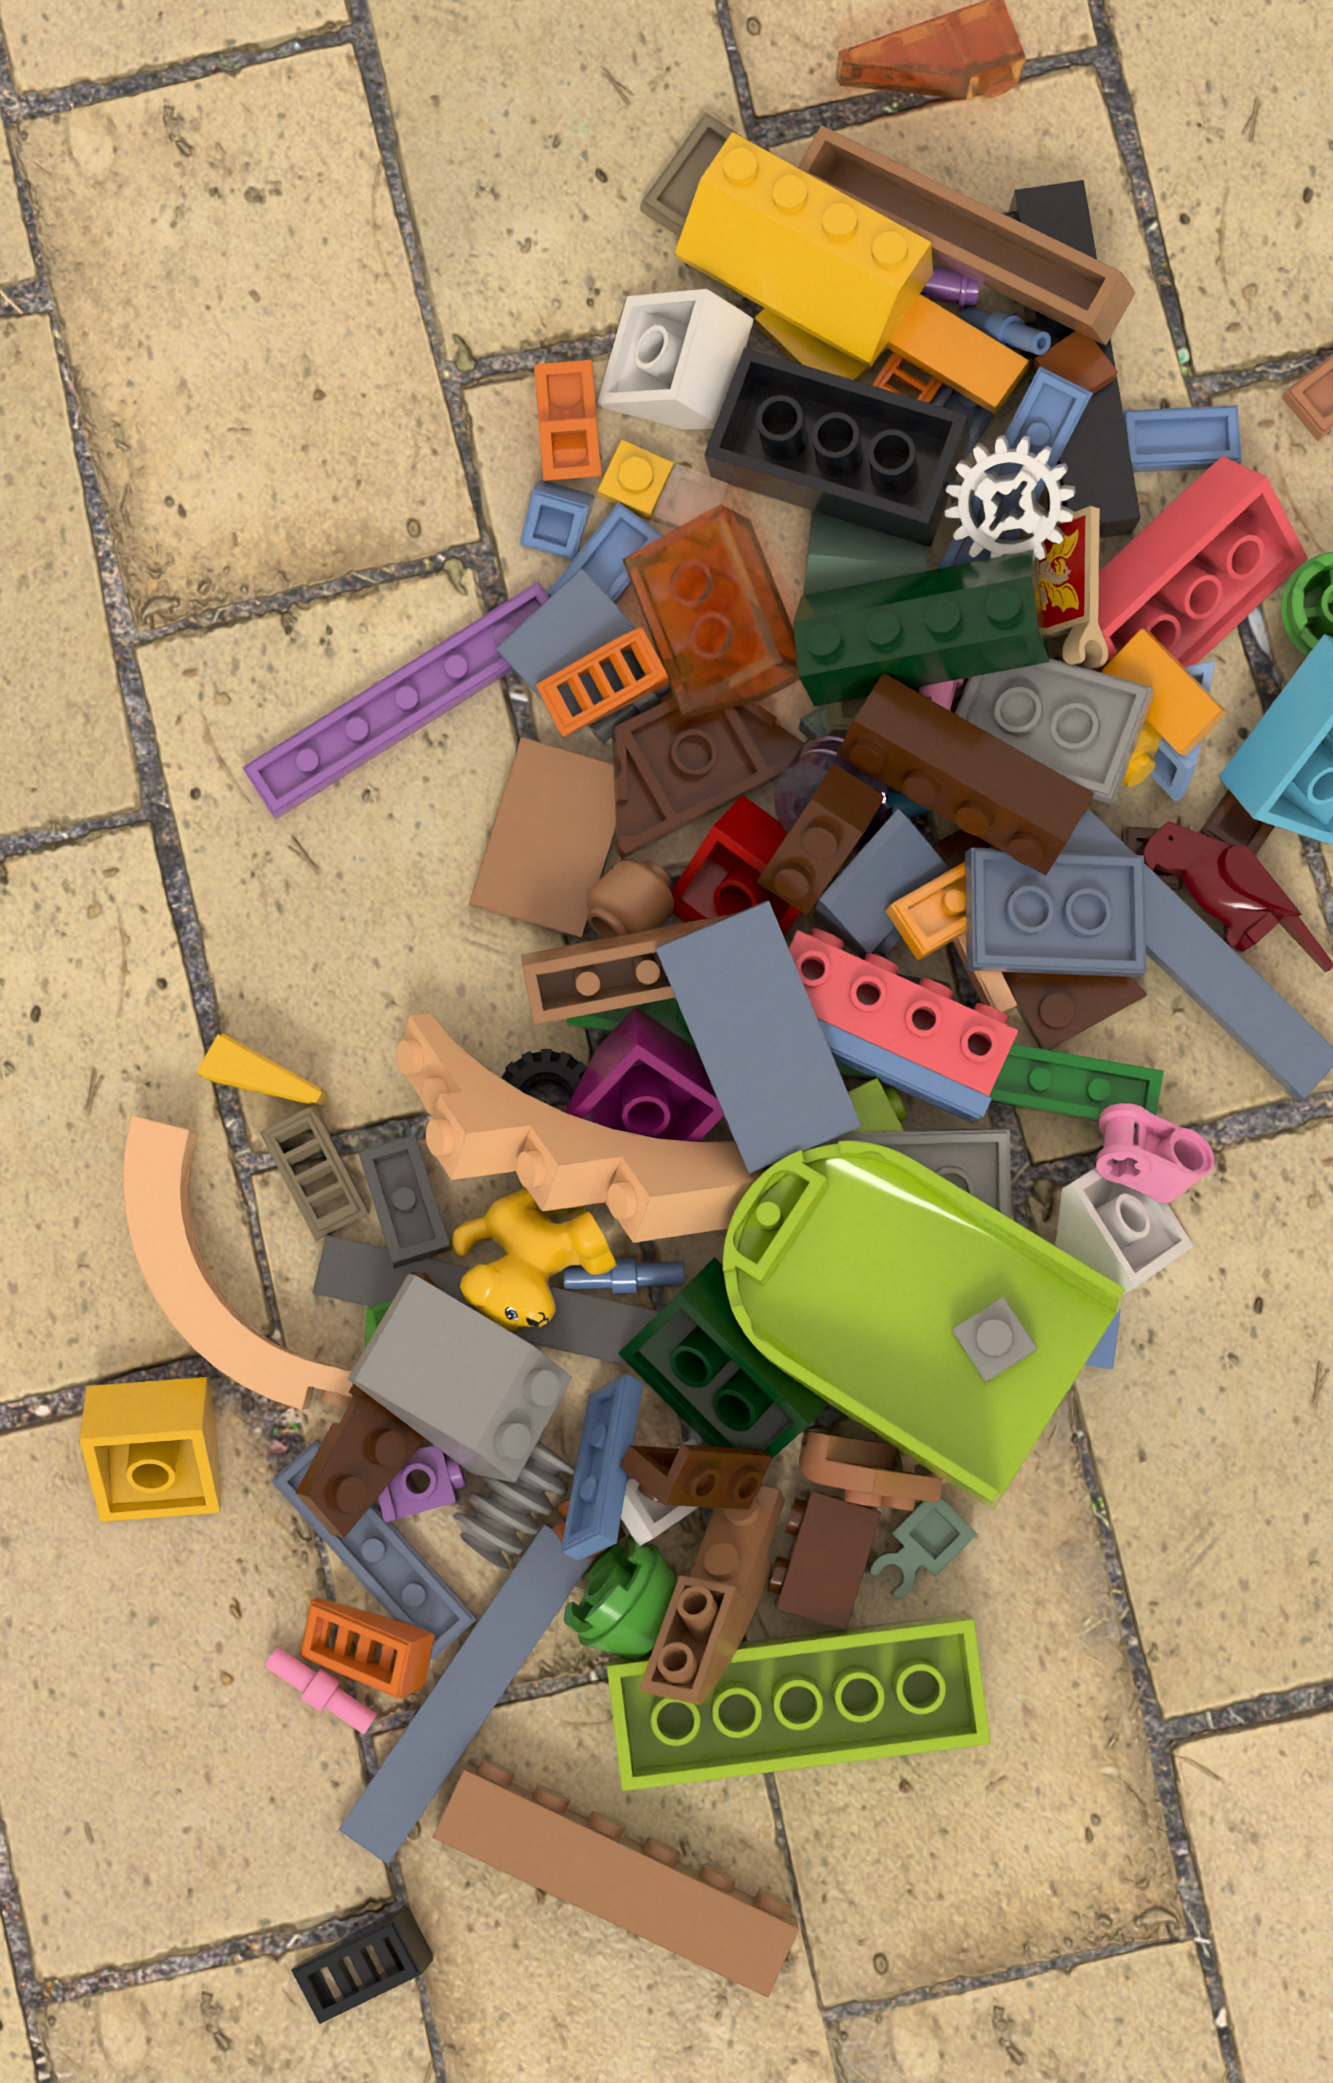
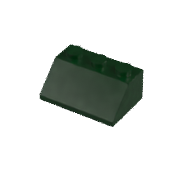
[618,1257,829,1458]

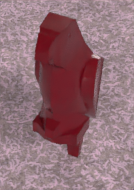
[1140,821,1333,972]

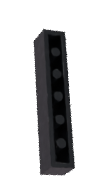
[1002,180,1141,538]

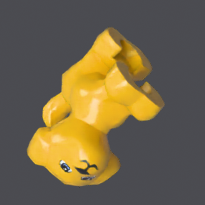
[451,1187,617,1332]

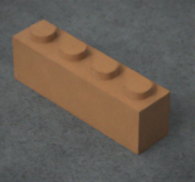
[521,913,735,1025]

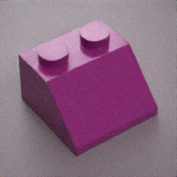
[565,1007,724,1142]

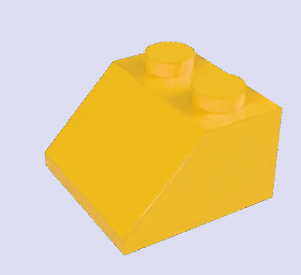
[79,1377,221,1522]

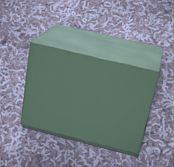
[803,513,927,595]

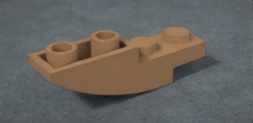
[640,1486,785,1705]

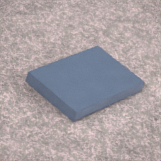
[965,848,1147,977]

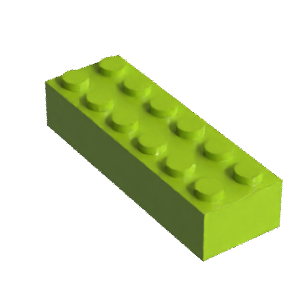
[607,1613,991,1791]

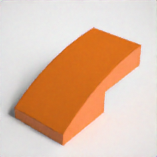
[534,360,601,481]

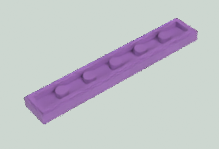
[242,581,549,820]

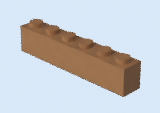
[798,125,1136,346]
[432,1759,799,1998]

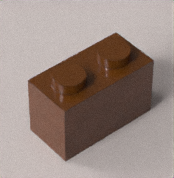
[756,763,885,915]
[767,1488,881,1631]

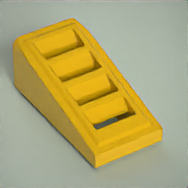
[196,1033,329,1107]

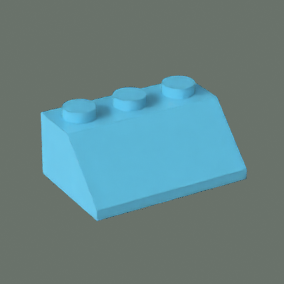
[1218,634,1333,845]

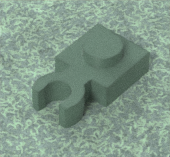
[868,1497,977,1599]

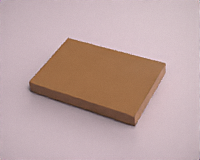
[469,737,616,940]

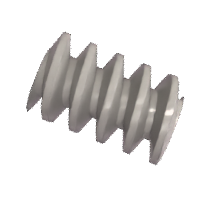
[452,1441,575,1572]

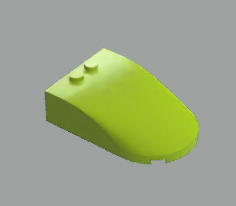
[723,1141,1125,1511]

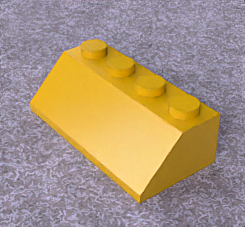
[675,132,933,368]

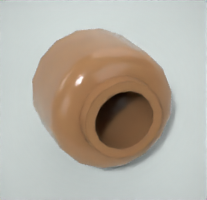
[587,859,674,939]

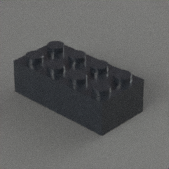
[704,347,970,547]

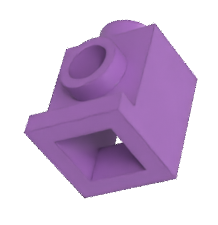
[378,1445,466,1522]

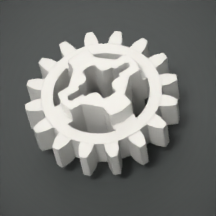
[945,435,1076,560]

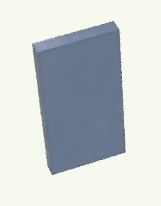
[655,900,862,1174]

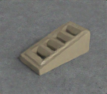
[260,1106,370,1241]

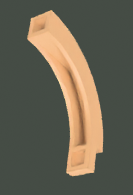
[123,1115,353,1410]

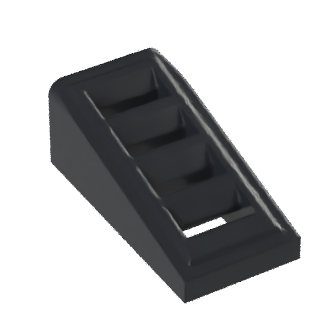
[291,1906,433,2024]

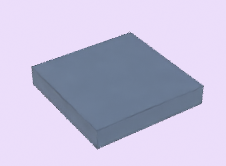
[495,568,661,736]

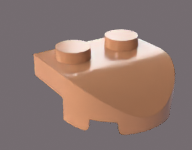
[799,1430,943,1511]

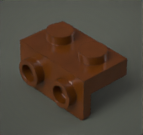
[620,1444,772,1509]

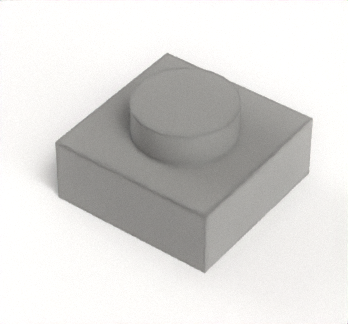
[952,1297,1037,1384]

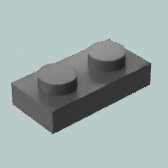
[358,1134,451,1268]

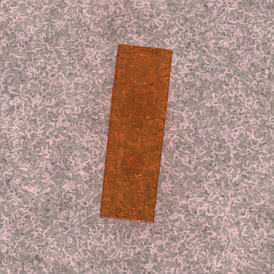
[835,0,1026,100]

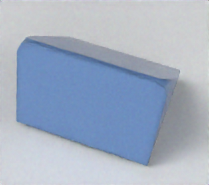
[520,480,595,560]

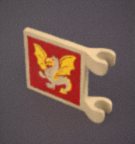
[1018,506,1108,670]

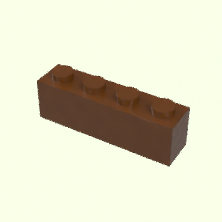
[836,673,1094,876]

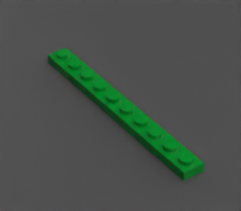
[566,998,1164,1128]

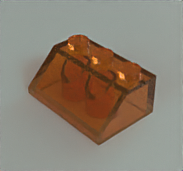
[622,504,800,717]

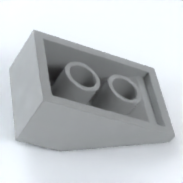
[348,1274,573,1482]

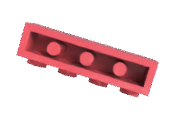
[789,928,1018,1096]

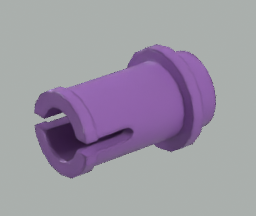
[920,265,979,310]

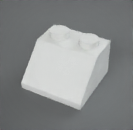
[597,289,754,430]

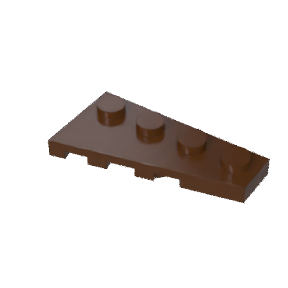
[931,829,1148,1050]
[295,1272,438,1538]

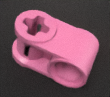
[1096,1103,1215,1204]

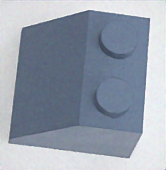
[813,809,947,960]

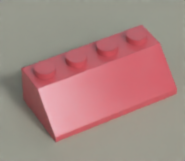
[1067,456,1308,673]

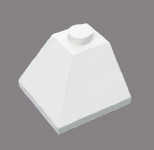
[1055,1159,1194,1294]

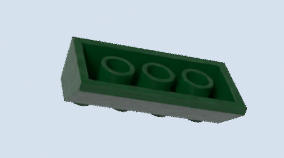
[793,550,1050,707]

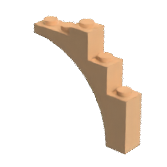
[396,1013,766,1243]

